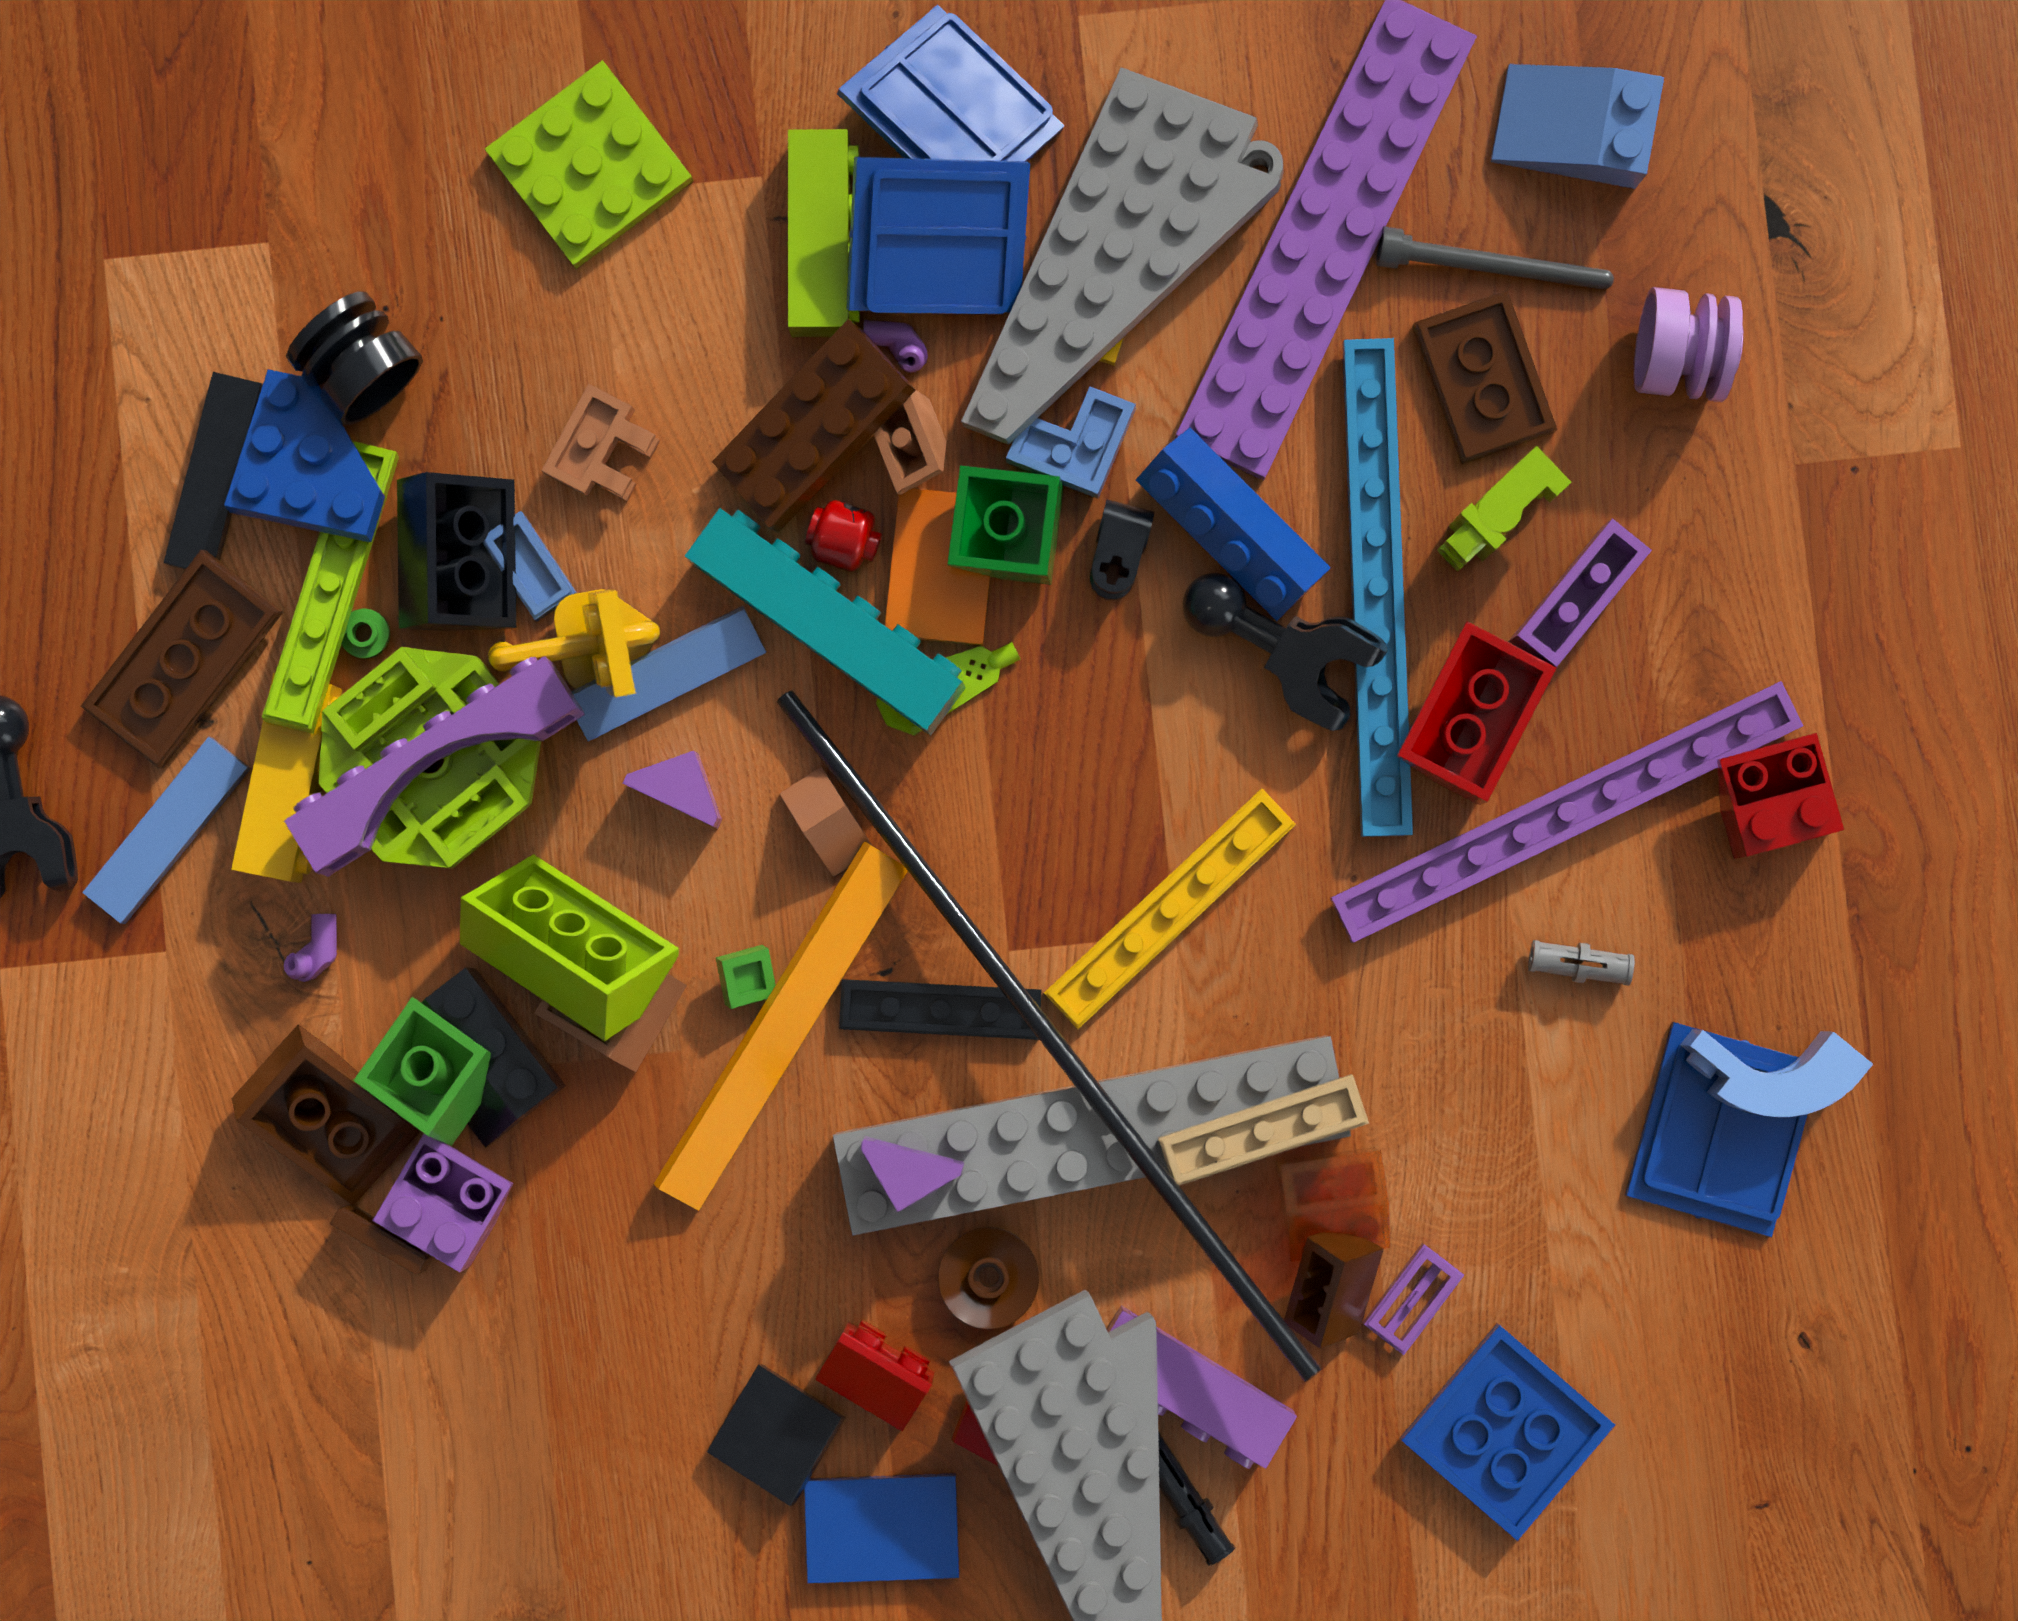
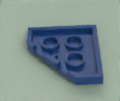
[224,369,385,542]

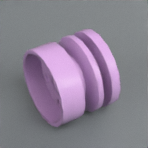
[1634,287,1743,402]

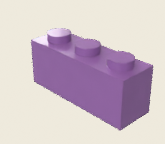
[1508,518,1652,667]

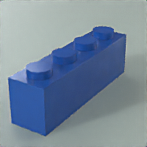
[1136,427,1331,621]

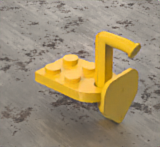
[488,589,660,697]

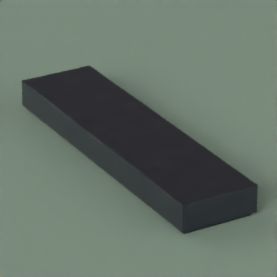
[164,372,263,569]
[839,979,1042,1040]

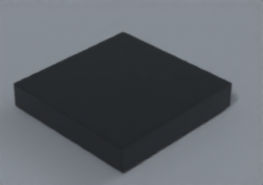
[707,1364,846,1506]

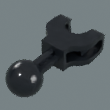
[1183,573,1387,731]
[0,695,78,898]

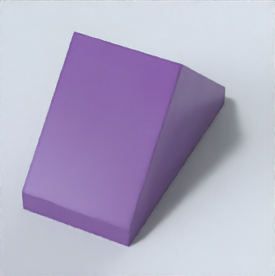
[623,750,722,829]
[861,1136,964,1212]

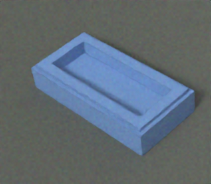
[482,511,577,621]

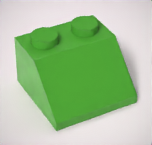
[353,997,491,1146]

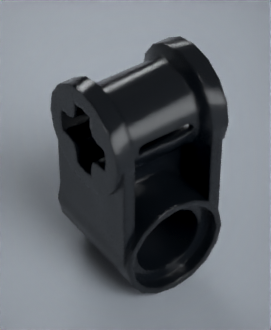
[1090,500,1155,600]

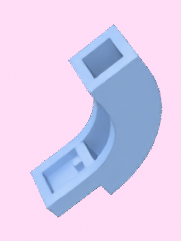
[1680,1029,1873,1117]

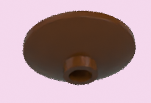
[938,1227,1039,1329]

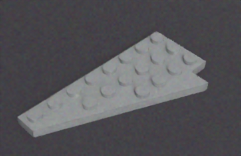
[961,67,1281,445]
[949,1290,1162,1621]

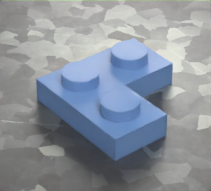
[1006,386,1136,499]

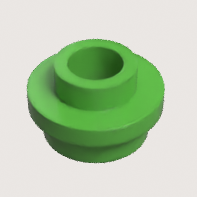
[342,609,390,659]

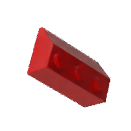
[1396,621,1557,805]

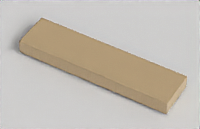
[1158,1074,1369,1186]

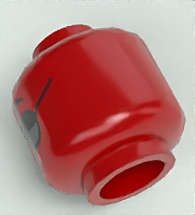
[805,500,882,572]

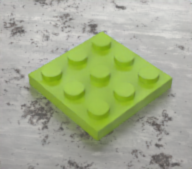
[485,60,694,269]

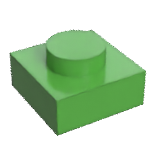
[715,945,776,1009]

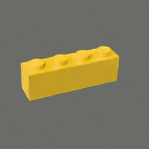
[231,673,343,883]

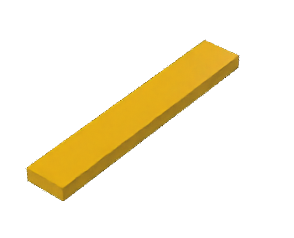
[1044,788,1296,1029]

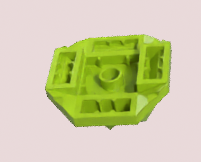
[319,647,541,869]

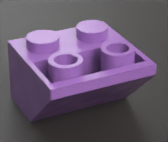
[372,1134,513,1272]

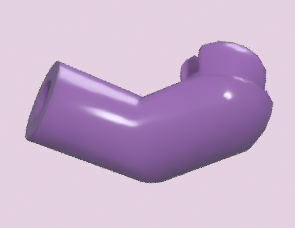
[863,320,928,373]
[284,914,337,982]

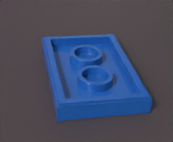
[804,1473,959,1583]

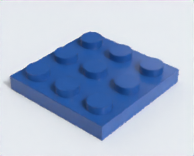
[1400,1323,1615,1541]

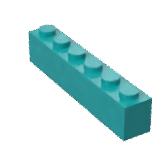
[685,508,966,736]

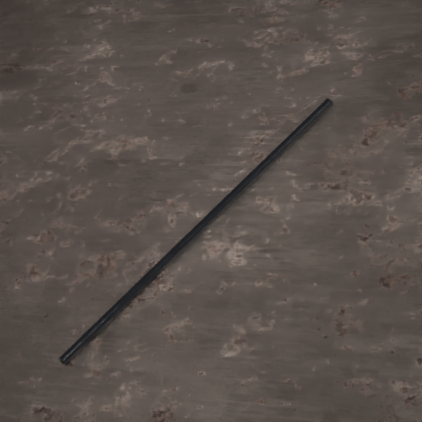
[777,690,1321,1382]

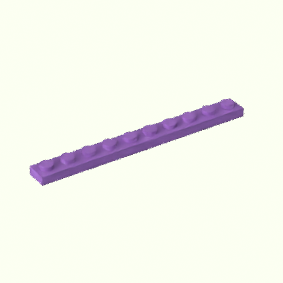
[1330,681,1803,943]

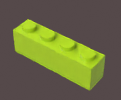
[788,129,860,337]

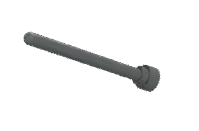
[1376,226,1614,290]

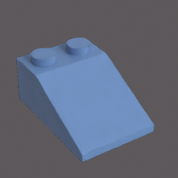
[1490,64,1664,189]

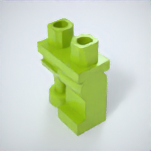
[1437,446,1572,572]

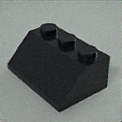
[397,472,517,631]
[421,968,566,1148]

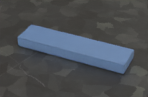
[571,606,766,742]
[82,737,251,924]

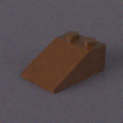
[231,1024,420,1206]

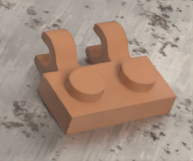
[541,384,660,501]

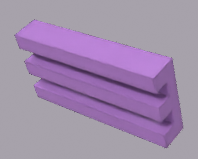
[1362,1243,1464,1355]

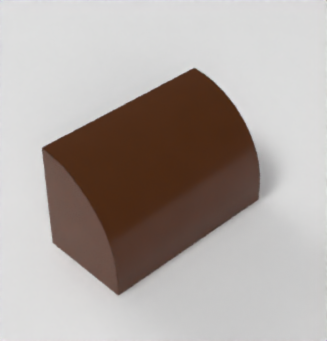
[1284,1232,1384,1348]

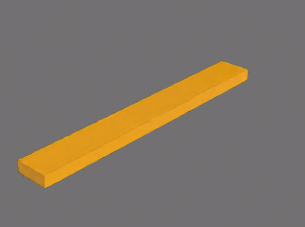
[653,841,908,1211]

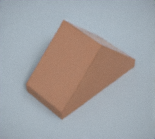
[780,767,873,877]

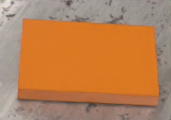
[885,488,990,646]

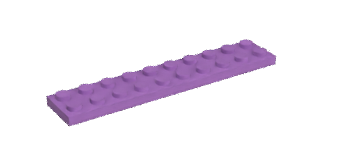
[1175,0,1477,481]

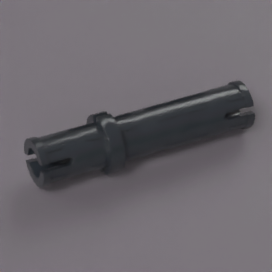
[1158,1431,1236,1566]

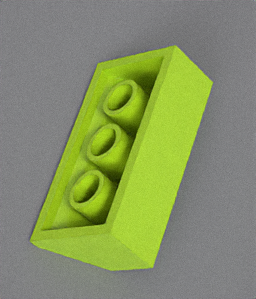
[460,854,679,1041]

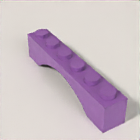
[284,656,585,877]

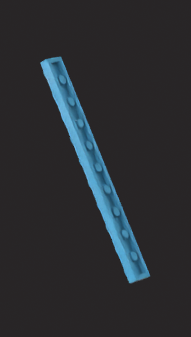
[1342,338,1413,837]

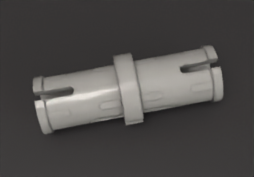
[1528,940,1635,986]

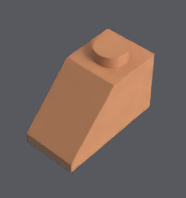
[874,390,946,495]

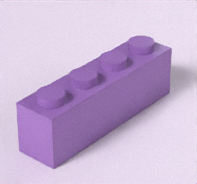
[1107,1305,1297,1469]

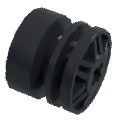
[286,291,423,425]

